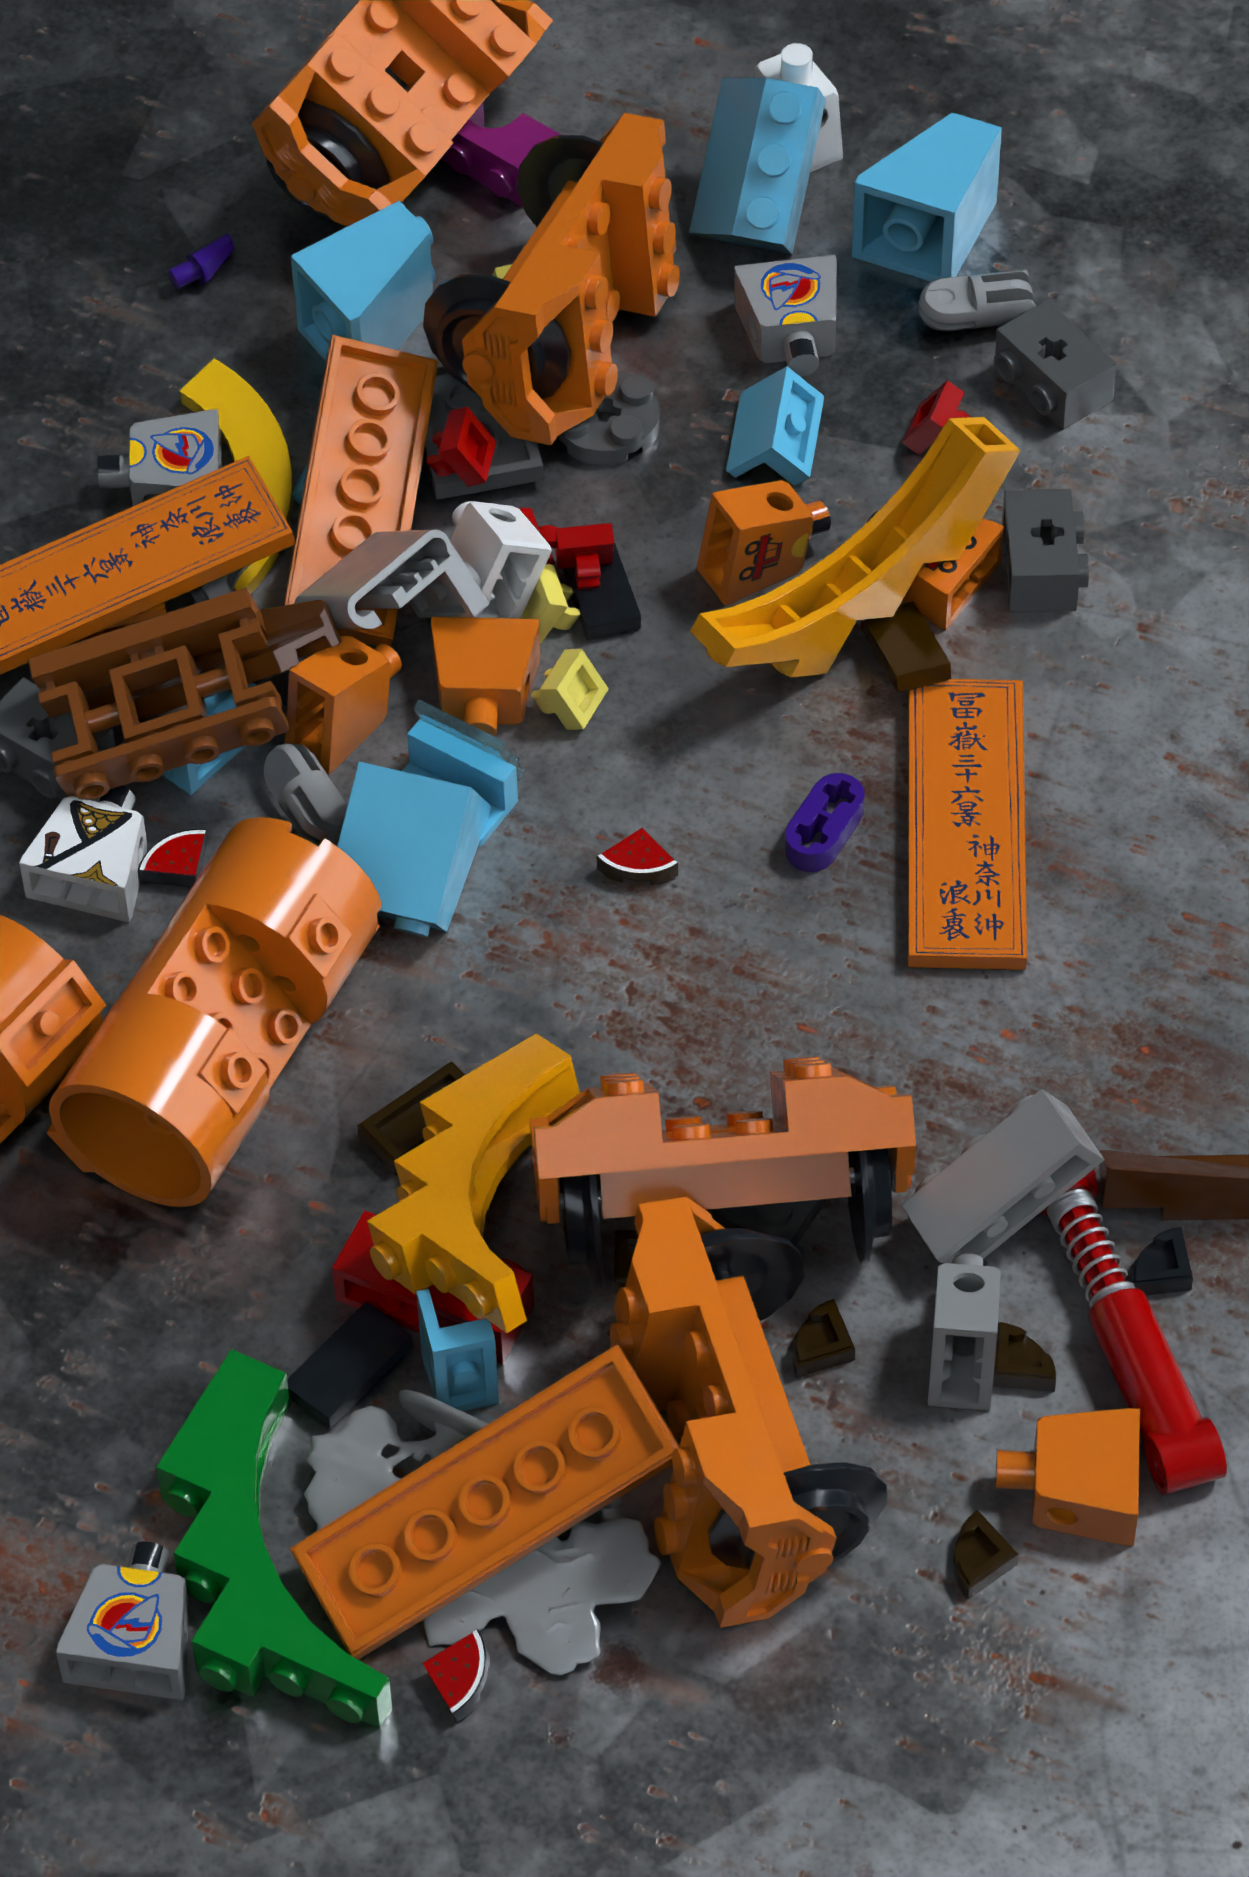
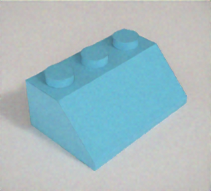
[689,78,826,254]

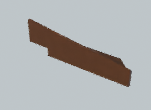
[1099,1150,1249,1221]

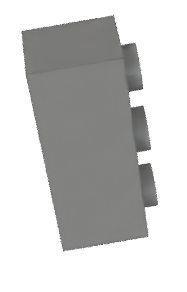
[901,1089,1105,1263]

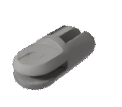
[918,269,1036,331]
[264,743,348,847]

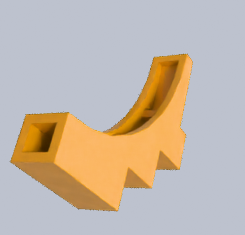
[690,417,1021,678]
[367,1034,580,1334]

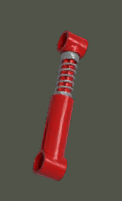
[1038,1169,1227,1495]

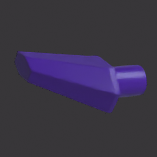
[168,233,235,290]

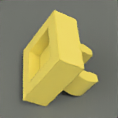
[521,564,581,643]
[531,649,609,730]

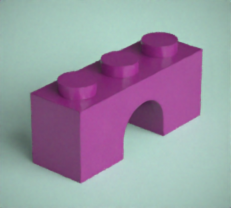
[441,103,561,207]

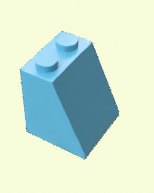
[852,113,1002,282]
[291,200,436,361]
[337,762,491,937]

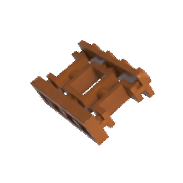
[28,587,289,800]

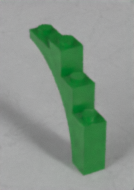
[156,1349,392,1728]

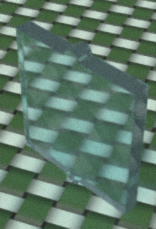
[413,700,526,781]

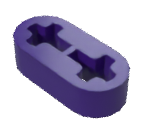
[785,773,865,872]

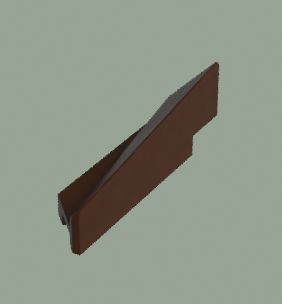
[67,600,342,721]

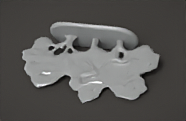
[304,1390,661,1675]

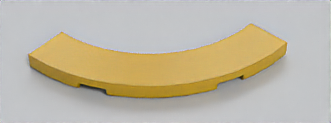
[179,358,294,595]

